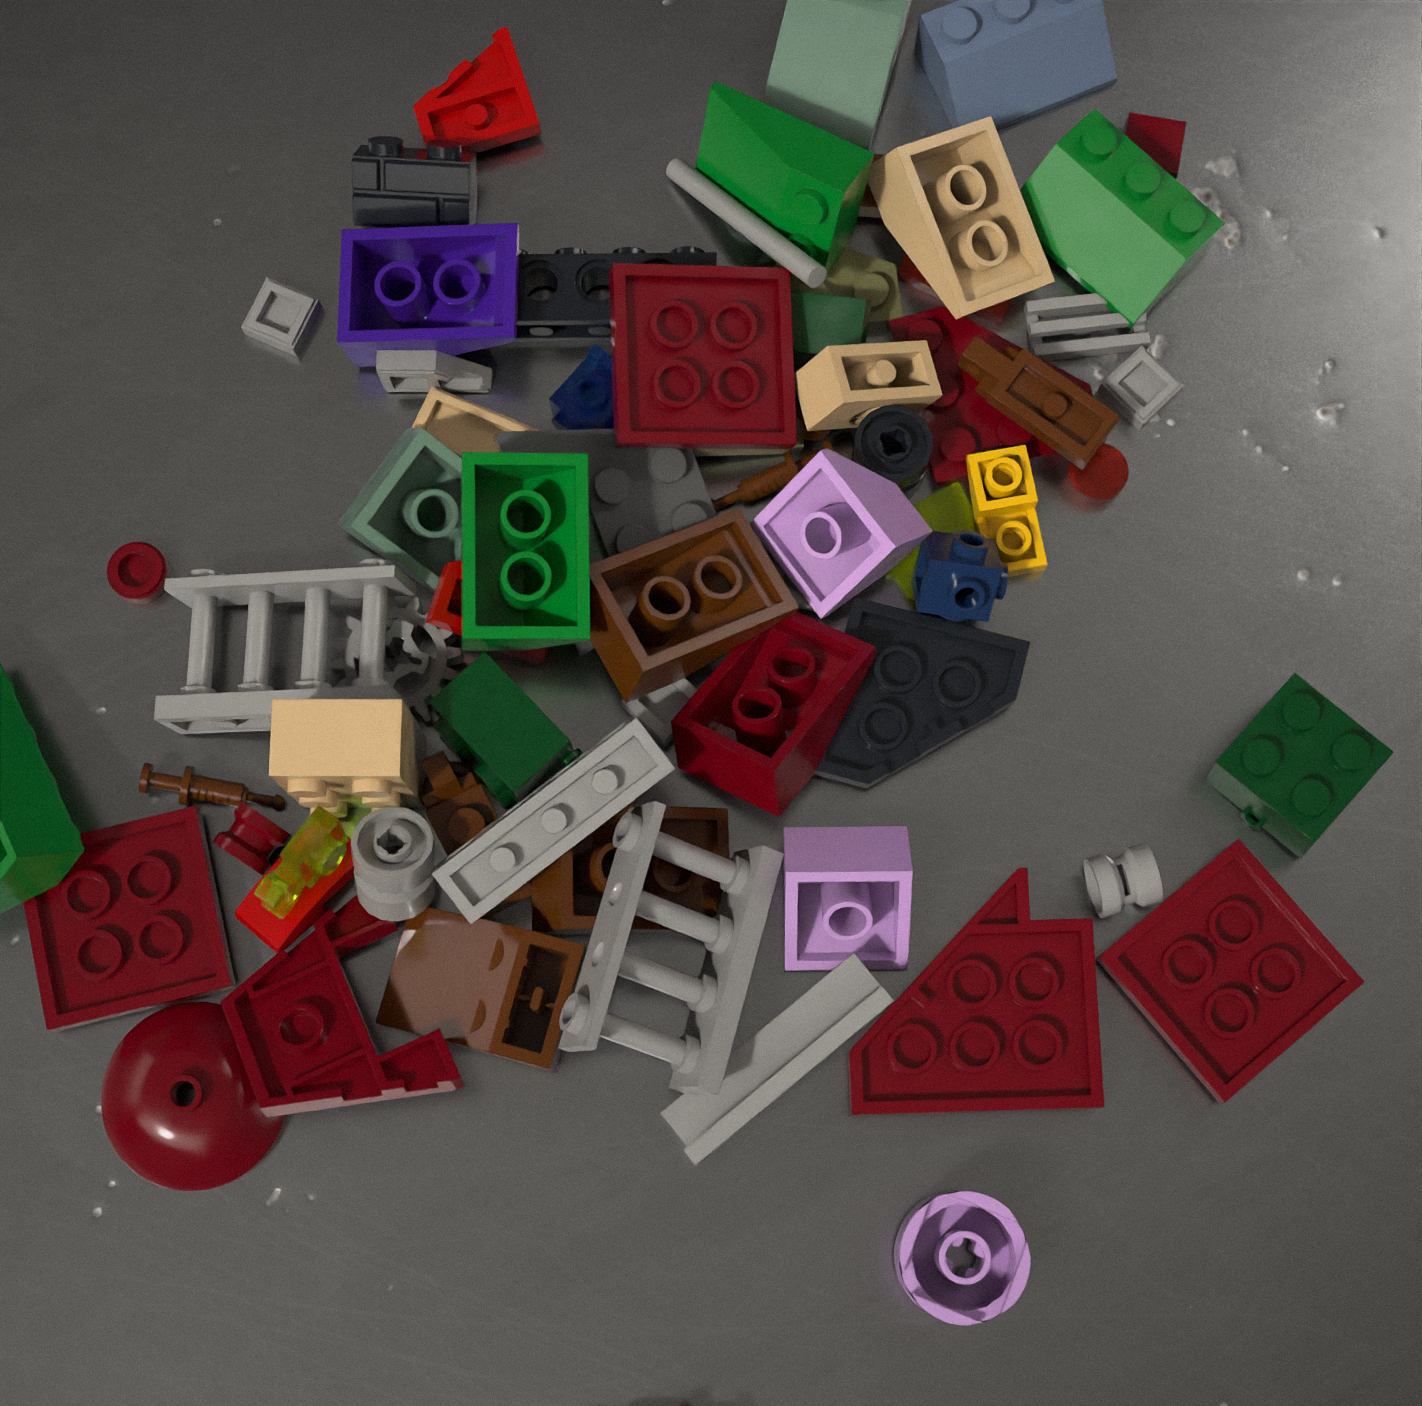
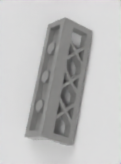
[432,714,675,924]
[661,953,894,1165]

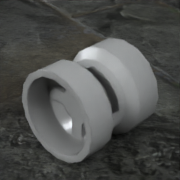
[1083,843,1163,918]

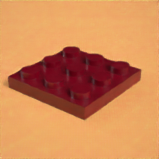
[609,263,797,449]
[23,806,236,1032]
[1096,838,1364,1103]

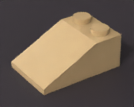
[867,116,1055,319]

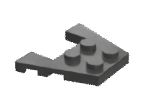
[494,429,717,656]

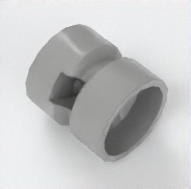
[351,806,436,921]

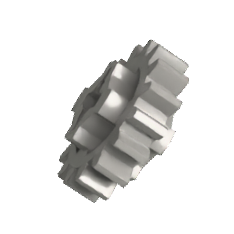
[330,596,464,722]

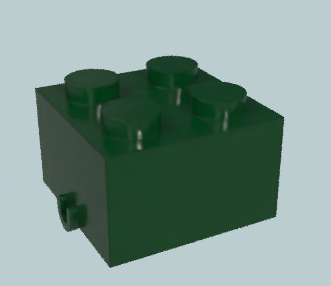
[429,651,583,807]
[1205,673,1394,859]

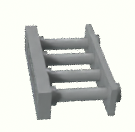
[154,559,416,734]
[558,801,784,1096]

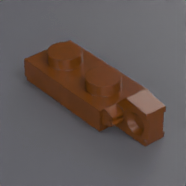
[958,336,1121,470]
[421,750,532,920]

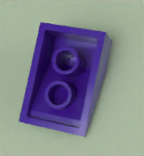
[337,223,520,367]

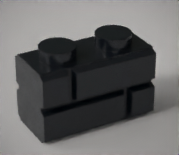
[351,136,477,228]

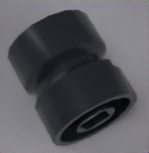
[851,405,933,499]

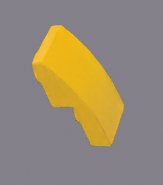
[966,445,1048,577]

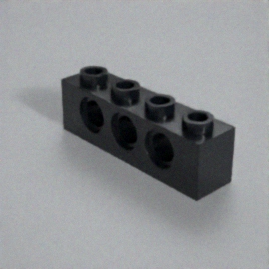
[510,246,717,343]

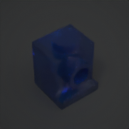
[549,344,614,430]

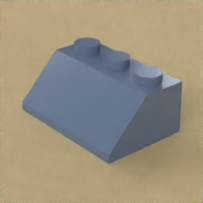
[914,0,1117,130]

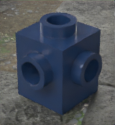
[911,530,1008,622]

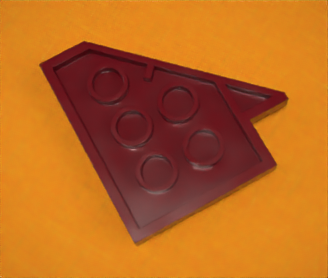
[848,868,1105,1116]

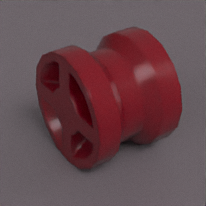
[212,801,292,876]

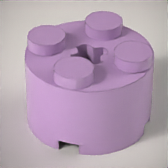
[894,1191,1031,1326]

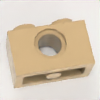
[794,340,943,431]

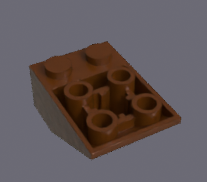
[375,907,587,1073]

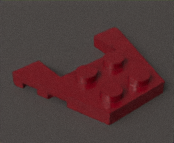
[220,888,465,1117]

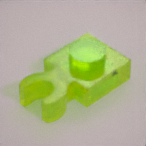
[254,805,349,920]

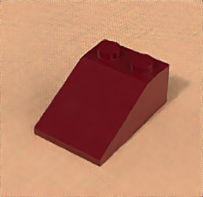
[671,611,876,817]

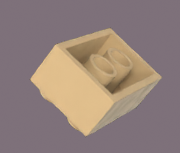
[269,699,427,818]

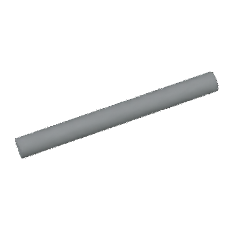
[666,158,827,288]

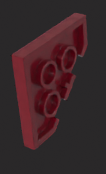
[886,306,1107,490]

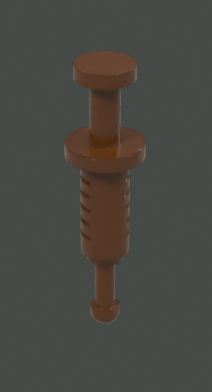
[711,438,833,513]
[139,763,285,810]

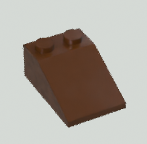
[589,507,799,703]
[531,804,729,935]

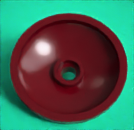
[101,1002,288,1191]

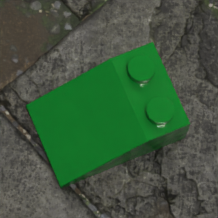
[695,81,874,276]

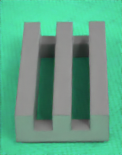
[1024,293,1151,361]

